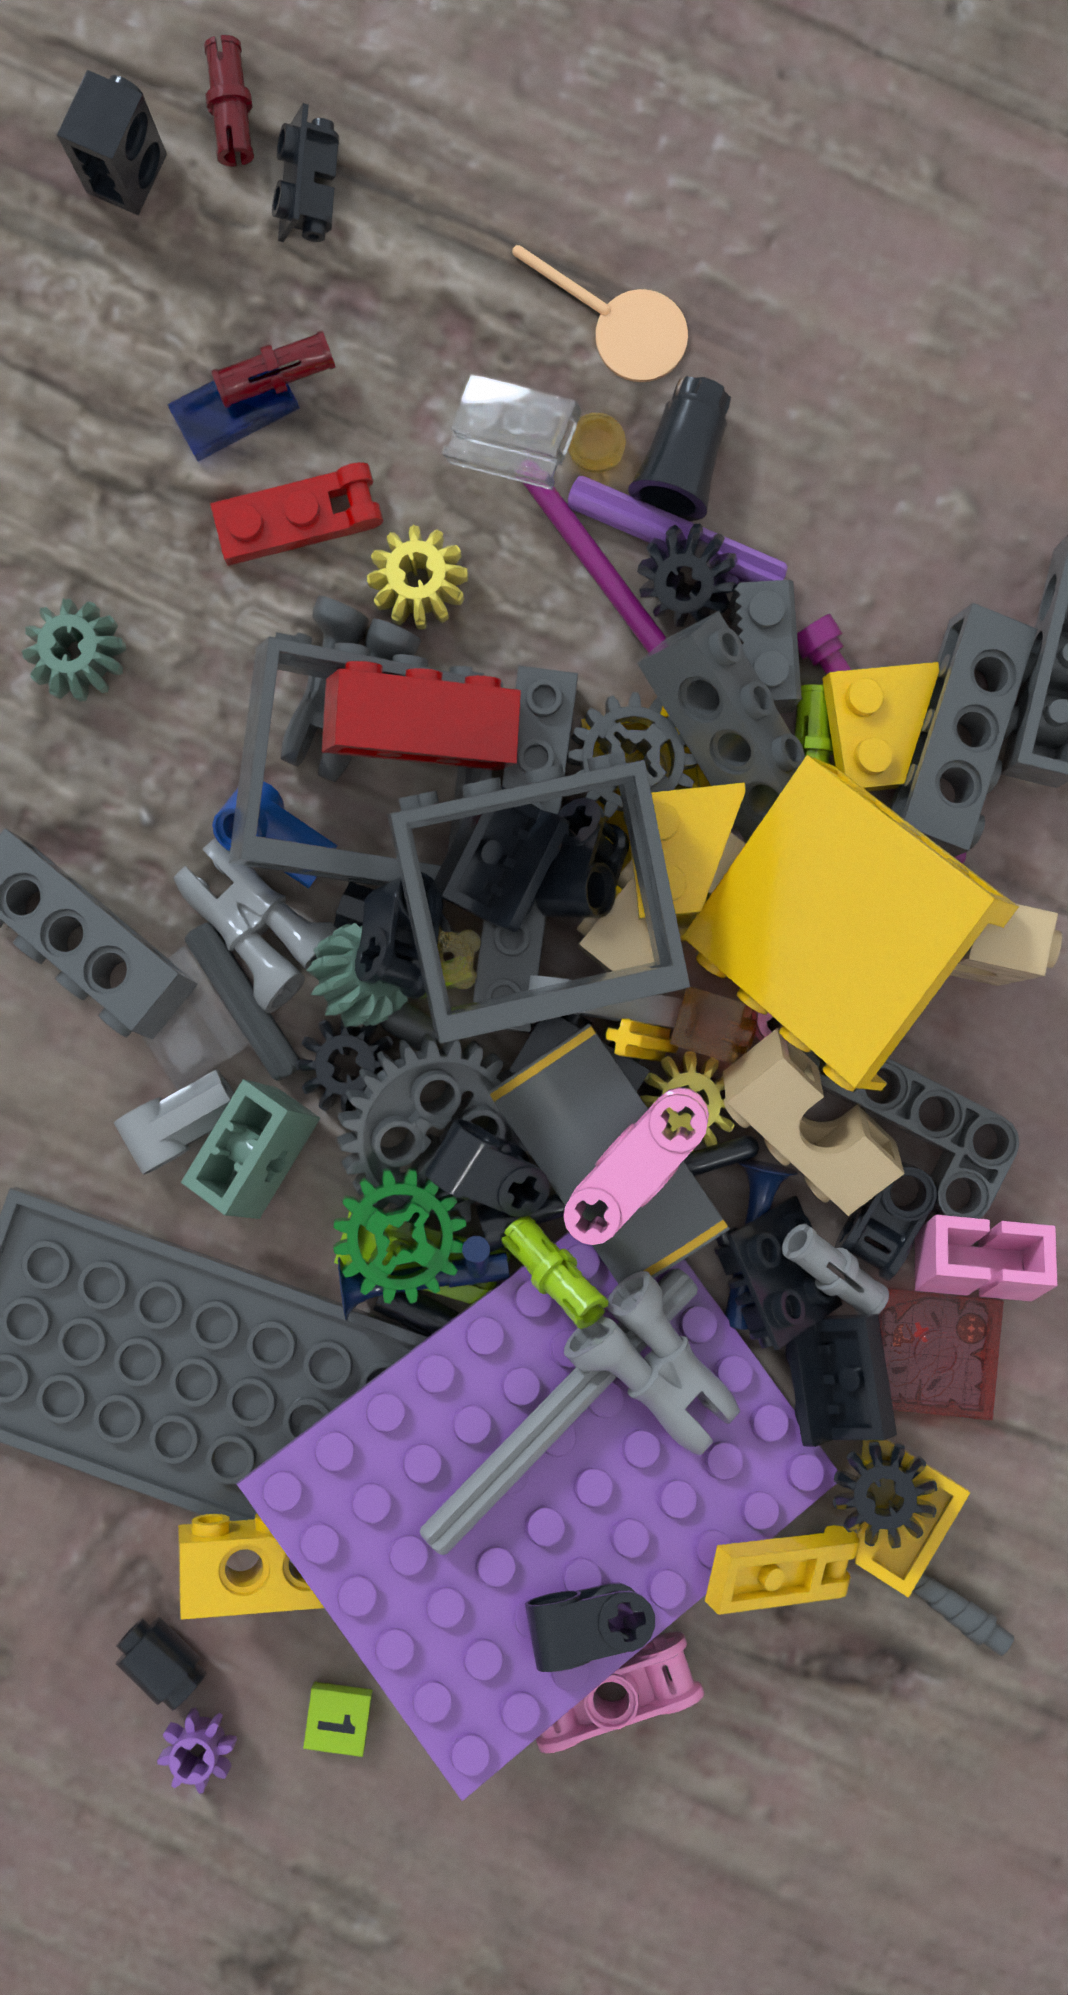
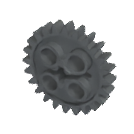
[337,1034,528,1225]

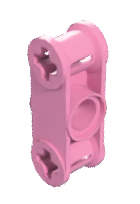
[563,1087,709,1245]
[536,1632,704,1753]

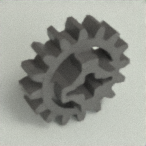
[567,692,698,826]

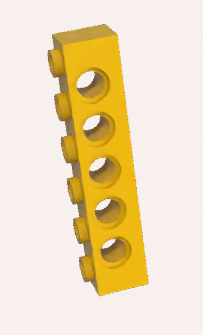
[178,1514,324,1620]

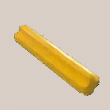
[606,1019,679,1062]

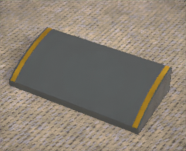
[488,1023,729,1284]

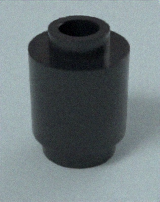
[116,1617,207,1711]

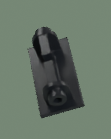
[272,103,339,242]

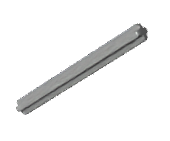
[420,1268,698,1555]

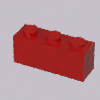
[322,661,521,771]

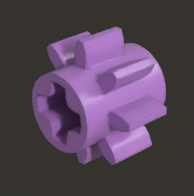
[157,1707,237,1794]

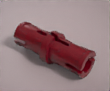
[204,35,254,167]
[211,331,336,408]

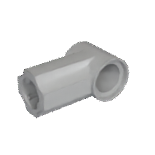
[114,1069,234,1175]

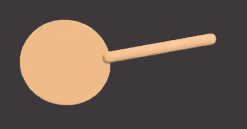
[512,245,688,382]

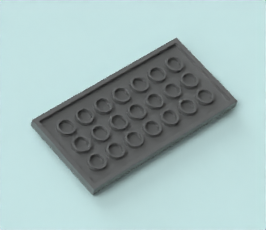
[0,1187,428,1521]

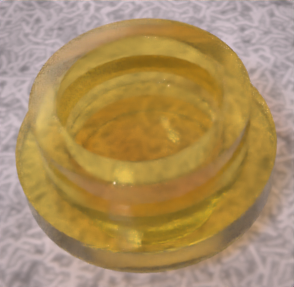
[567,412,626,473]

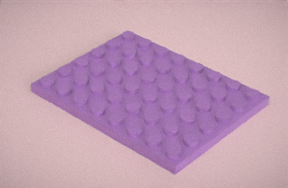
[236,1231,838,1801]

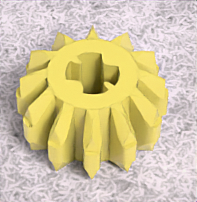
[367,524,468,630]
[639,1051,735,1152]

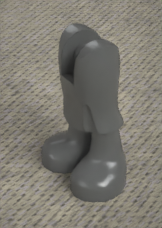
[280,596,421,782]

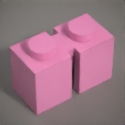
[915,1215,1057,1301]

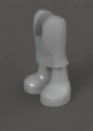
[173,838,337,1013]
[564,1271,740,1455]

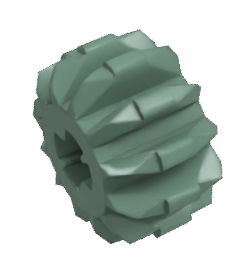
[21,598,126,702]
[306,923,408,1027]

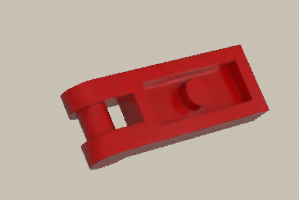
[210,462,383,566]

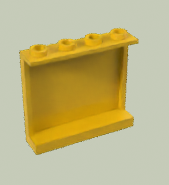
[682,755,1019,1091]

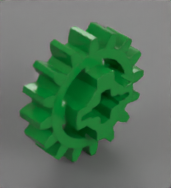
[333,1168,467,1304]

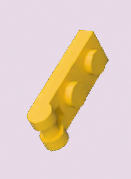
[705,1525,860,1615]

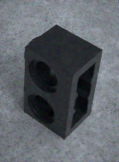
[57,70,167,216]

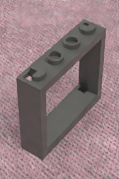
[229,632,503,887]
[387,751,690,1044]

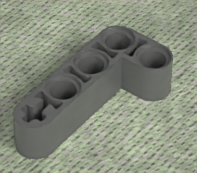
[801,1050,1020,1219]

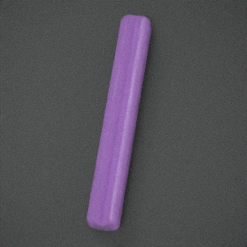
[568,476,788,583]

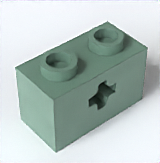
[181,1079,320,1219]

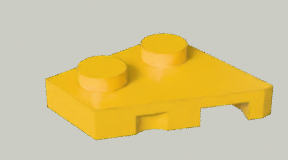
[822,662,940,792]
[630,783,746,920]
[855,1439,970,1598]

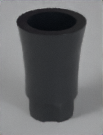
[628,376,731,521]

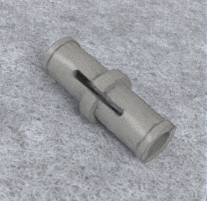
[782,1224,889,1314]

